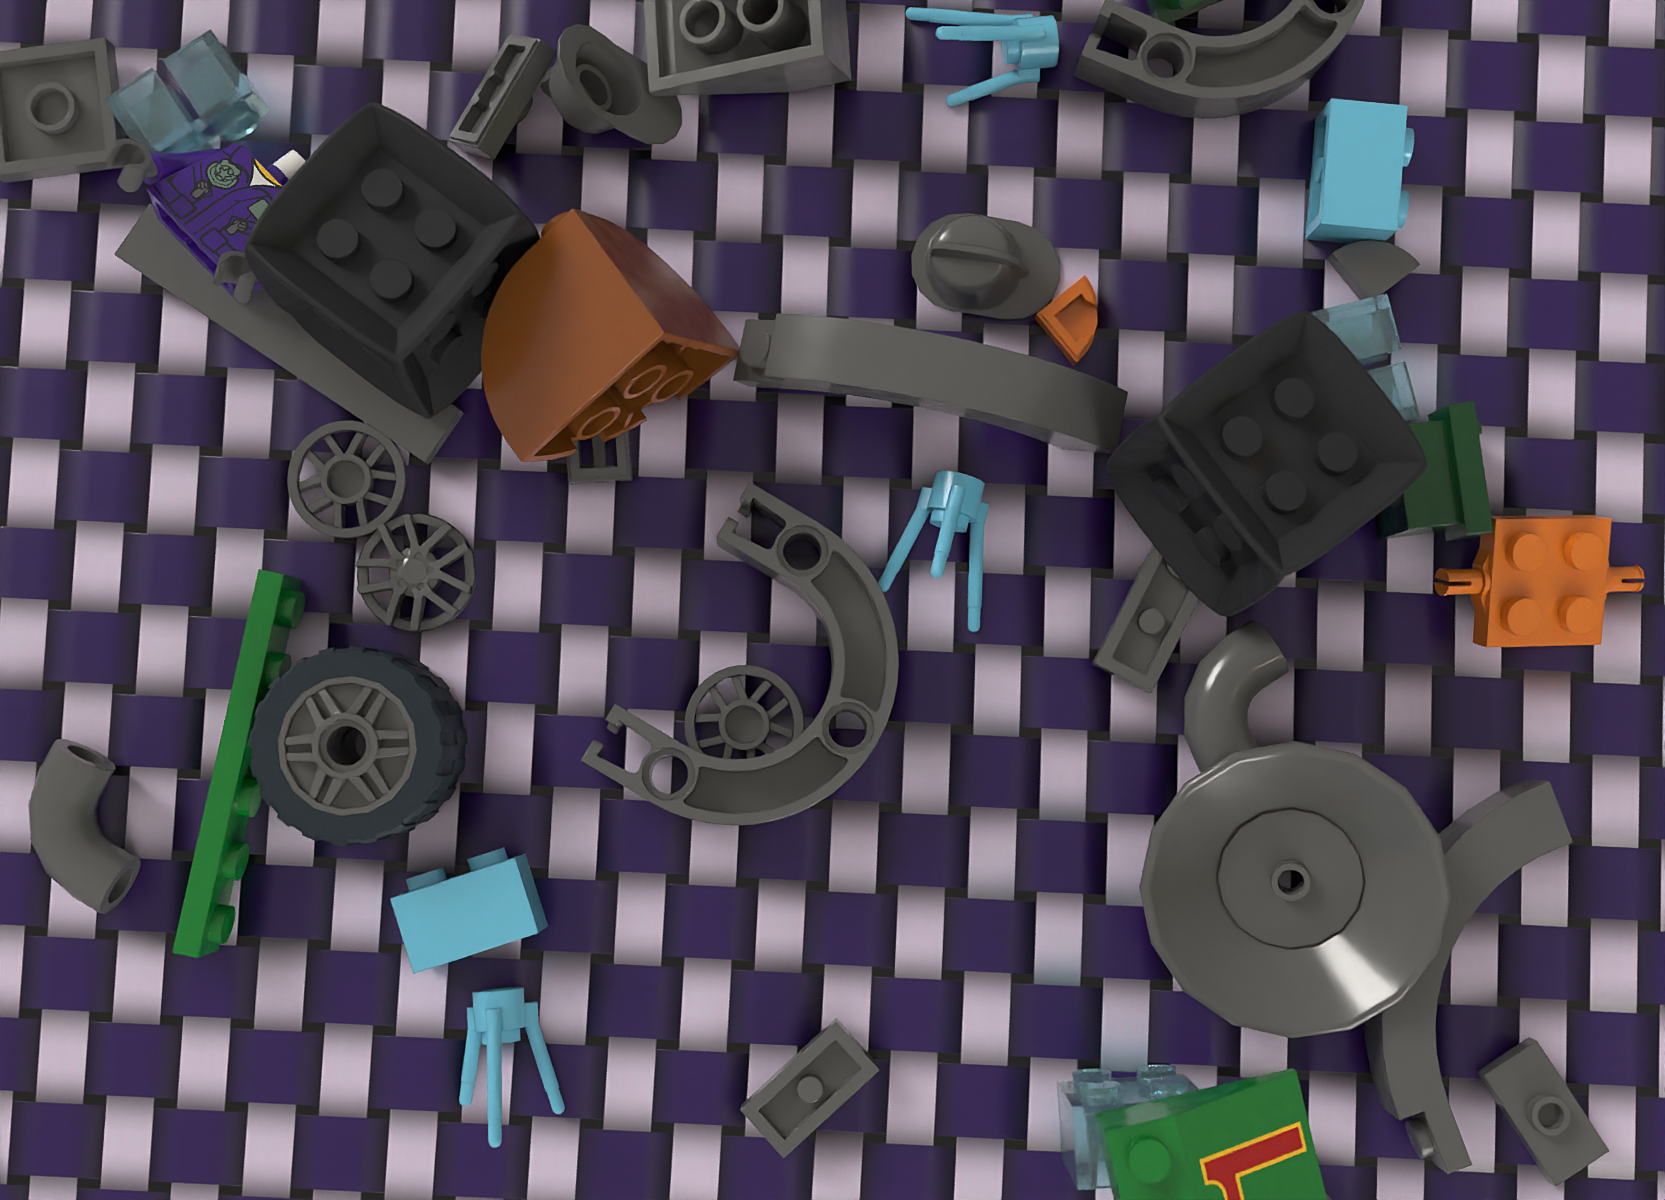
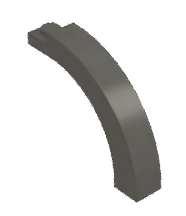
[733,313,1128,454]
[1365,779,1573,1174]

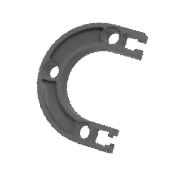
[1074,0,1365,119]
[581,482,899,826]

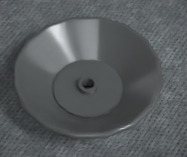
[1139,741,1451,1038]

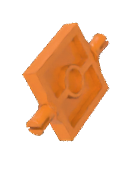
[1434,515,1645,648]

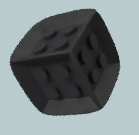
[244,102,540,419]
[1107,310,1427,617]

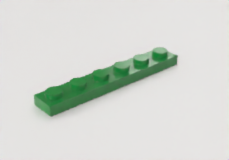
[172,569,305,958]

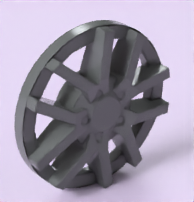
[287,421,409,539]
[355,514,477,632]
[685,665,804,759]

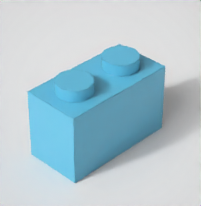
[1305,98,1414,244]
[390,847,548,974]

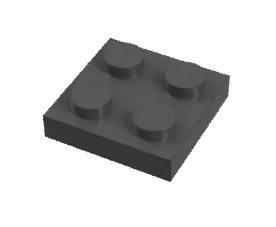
[0,37,125,183]

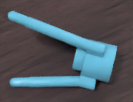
[905,7,1059,107]
[878,470,989,632]
[459,987,565,1148]

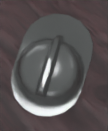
[540,24,682,144]
[911,213,1060,320]

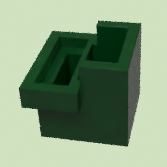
[1376,401,1494,541]

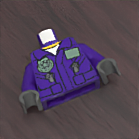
[105,138,305,303]

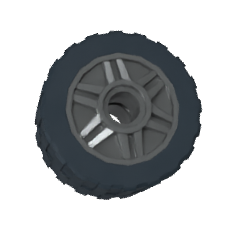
[249,646,468,846]

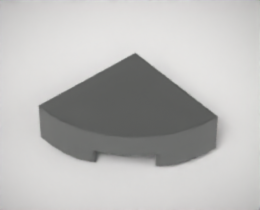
[1327,240,1420,307]

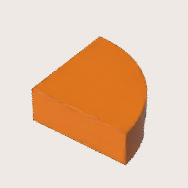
[1034,275,1098,366]

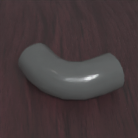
[1184,620,1289,773]
[28,739,141,914]

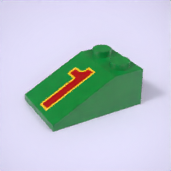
[1094,1068,1327,1200]

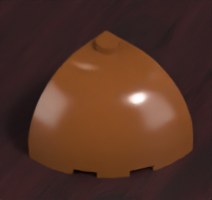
[481,208,740,462]

